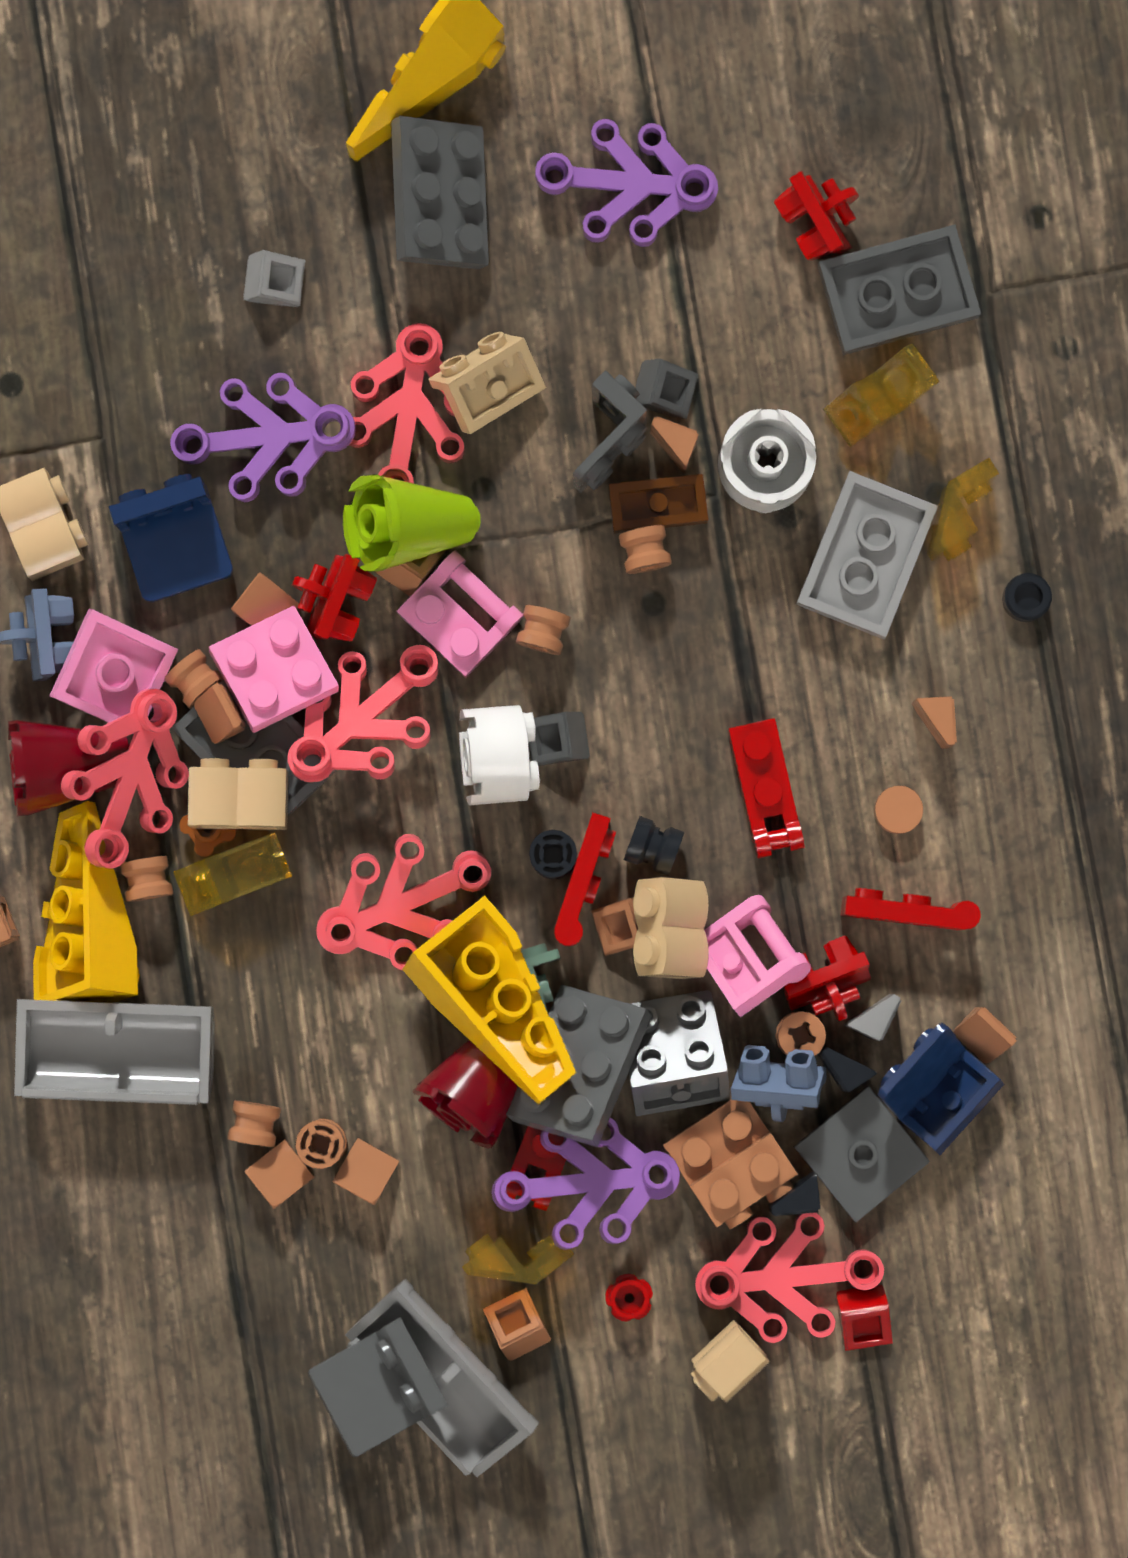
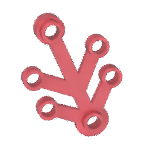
[349,323,465,484]
[288,645,438,783]
[61,688,189,869]
[316,834,491,970]
[695,1212,884,1343]

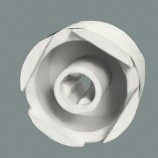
[718,409,816,513]
[459,705,539,805]

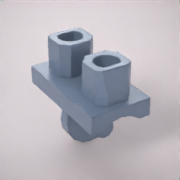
[0,588,74,681]
[731,1045,827,1122]

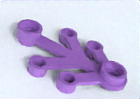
[535,119,718,247]
[170,373,356,502]
[492,1118,680,1250]

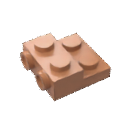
[663,1098,797,1229]

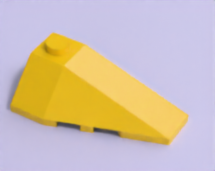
[346,0,506,161]
[33,801,140,1003]
[402,896,576,1105]

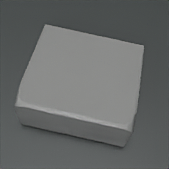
[244,250,305,307]
[844,994,901,1041]

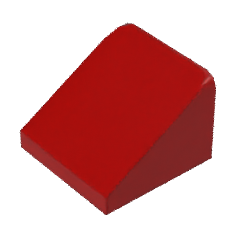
[836,1285,893,1351]

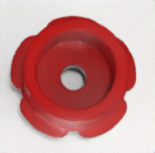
[605,1273,653,1322]

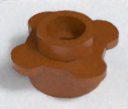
[180,815,237,857]

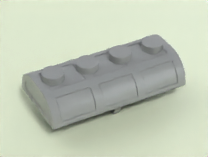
[14,999,215,1105]
[345,1279,539,1477]

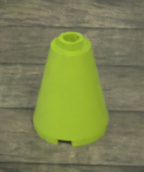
[343,475,481,571]

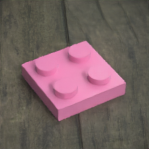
[209,606,339,733]
[49,609,178,734]

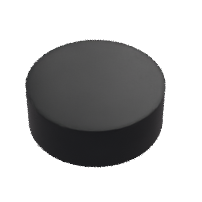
[1002,573,1052,622]

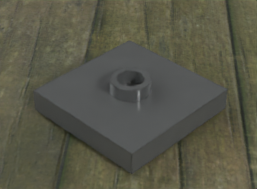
[793,1086,930,1223]

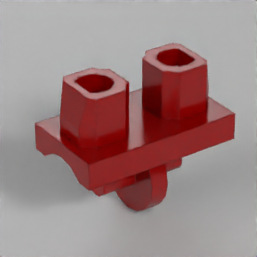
[774,171,859,261]
[291,554,377,641]
[784,936,871,1022]

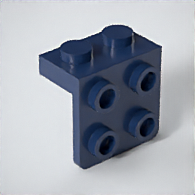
[108,474,233,602]
[878,1023,1004,1155]

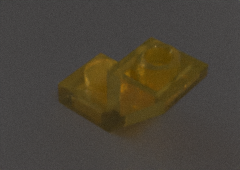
[823,343,940,447]
[927,458,999,562]
[173,832,292,916]
[462,1234,575,1284]

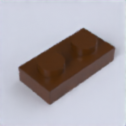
[608,474,708,534]

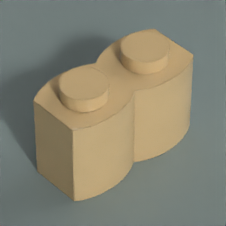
[0,468,88,581]
[188,758,288,830]
[633,877,709,979]
[691,1320,770,1402]

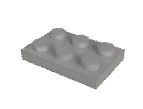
[796,471,938,640]

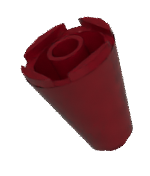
[8,720,130,816]
[413,1040,518,1149]

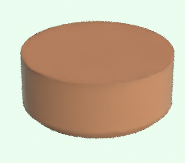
[874,786,923,834]

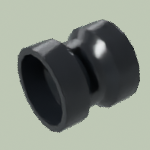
[624,816,684,876]
[529,829,577,880]

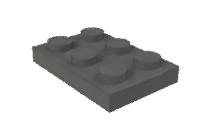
[391,116,489,269]
[817,225,981,355]
[172,679,337,832]
[506,985,651,1147]

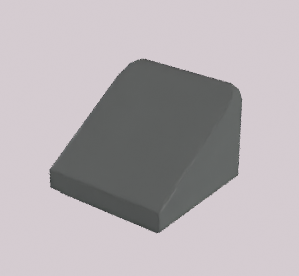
[635,359,699,419]
[529,712,590,766]

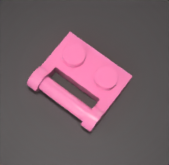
[397,550,524,678]
[704,895,811,1017]

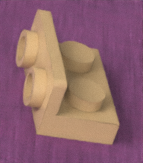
[428,332,546,434]

